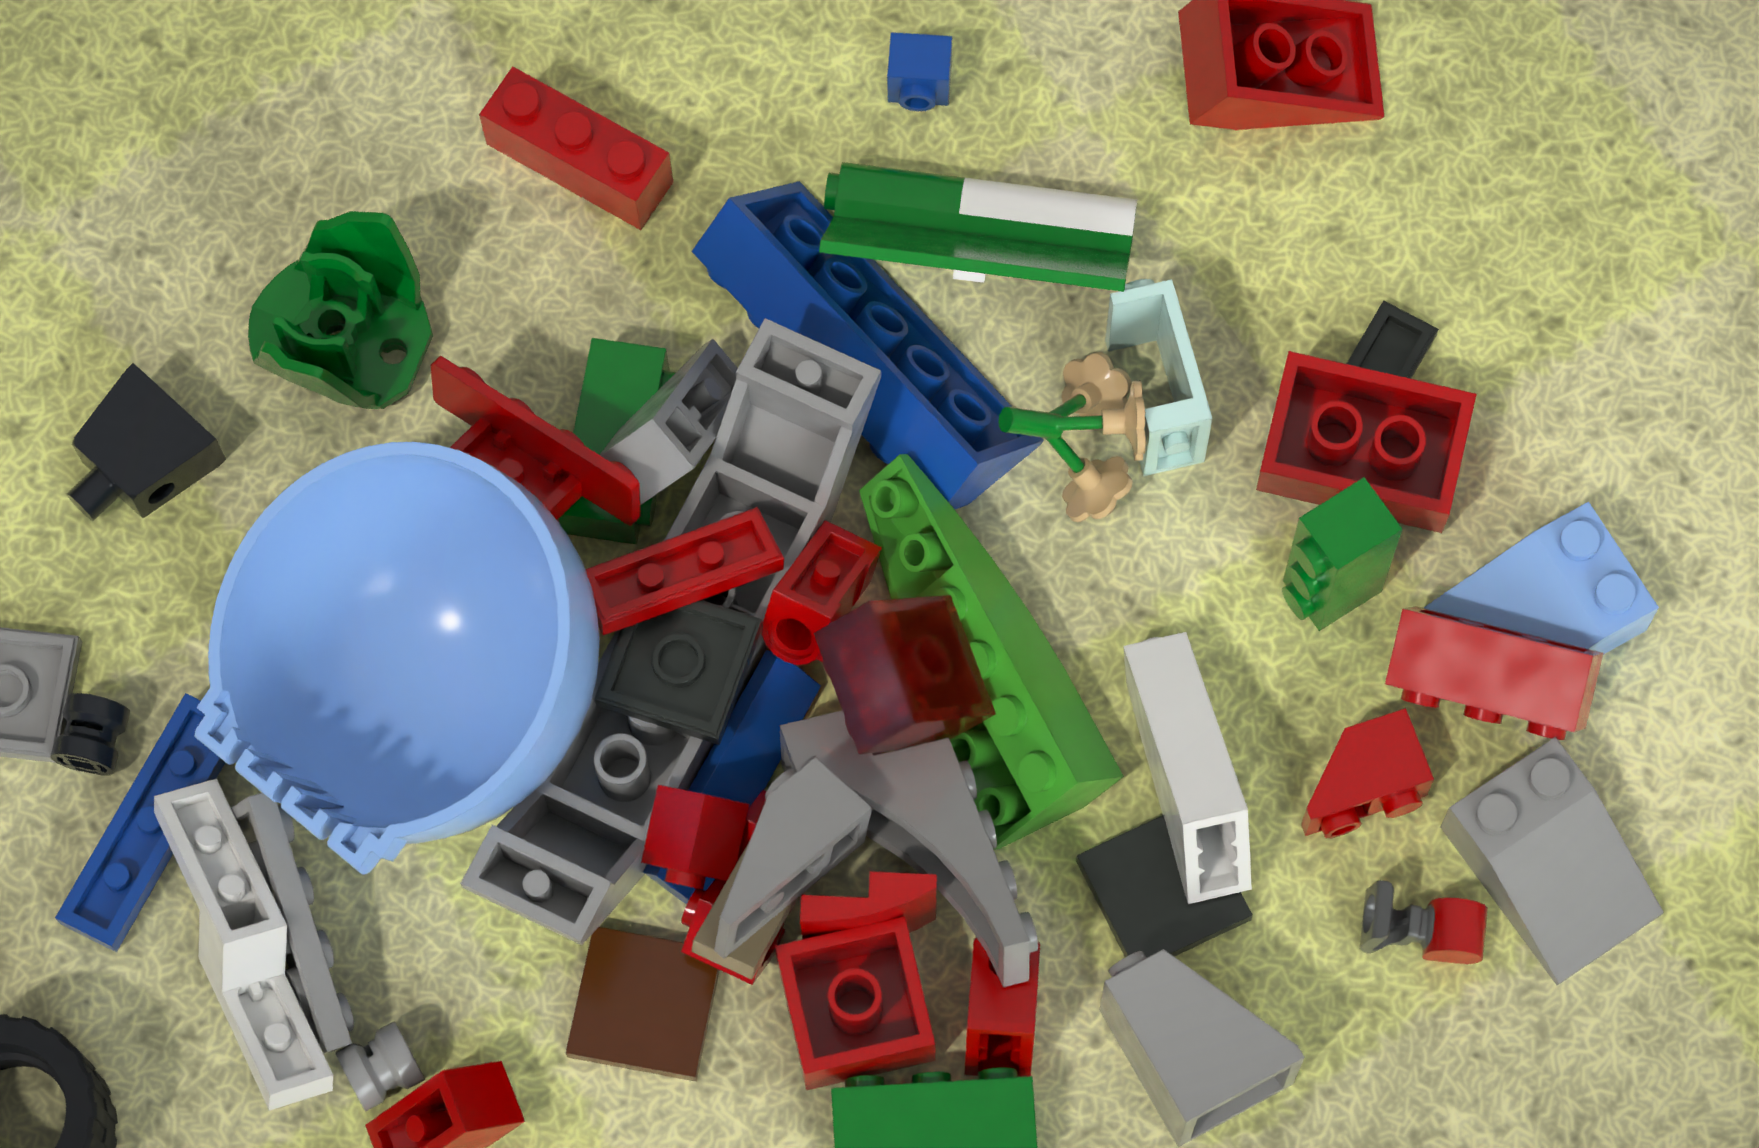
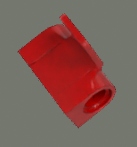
[762,520,905,688]

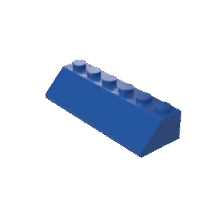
[692,181,1044,510]

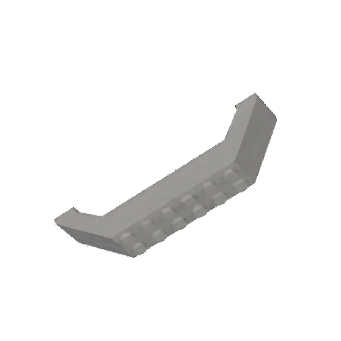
[460,318,881,945]

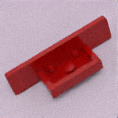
[430,356,640,526]

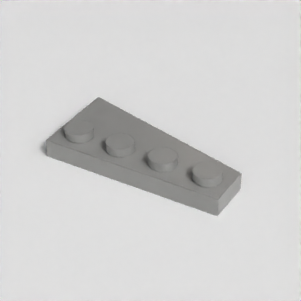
[231,793,354,1054]

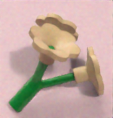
[998,352,1146,522]

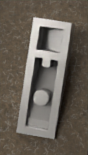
[600,339,738,505]
[714,757,872,959]

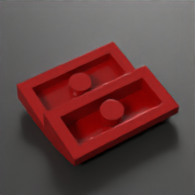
[800,872,937,939]

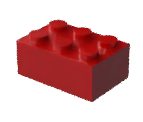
[1256,351,1477,533]

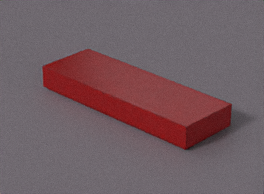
[585,507,784,636]

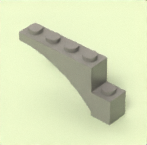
[780,707,1038,987]

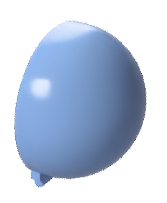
[195,442,600,875]

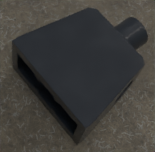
[66,363,226,521]

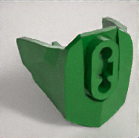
[248,211,433,409]

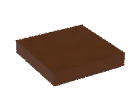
[565,927,720,1082]

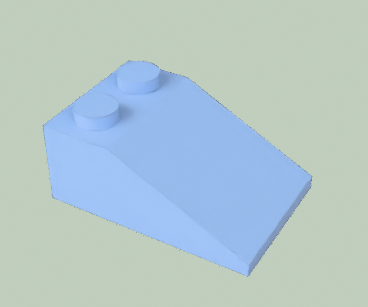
[1424,501,1659,655]

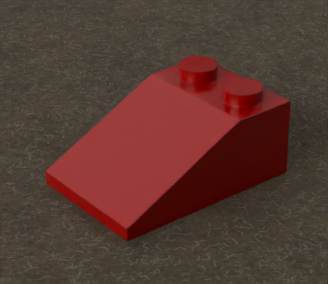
[1178,0,1385,130]

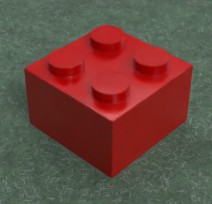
[775,916,936,1091]

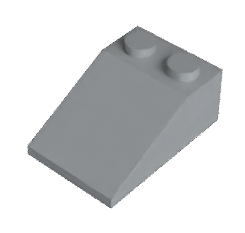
[1440,737,1664,985]

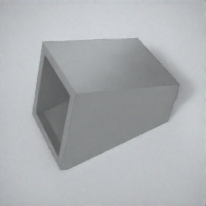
[1099,949,1305,1147]

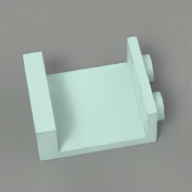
[1105,279,1212,476]

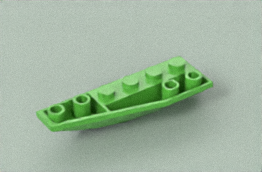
[859,454,1124,850]

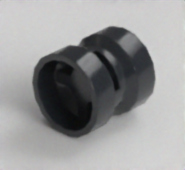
[51,693,130,776]

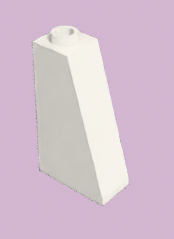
[1123,632,1252,904]

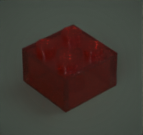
[814,595,996,755]

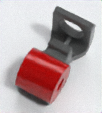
[1359,880,1488,964]

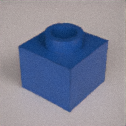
[887,32,952,111]

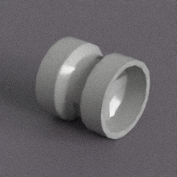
[335,1021,425,1111]

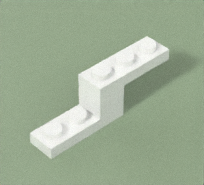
[154,779,333,1111]

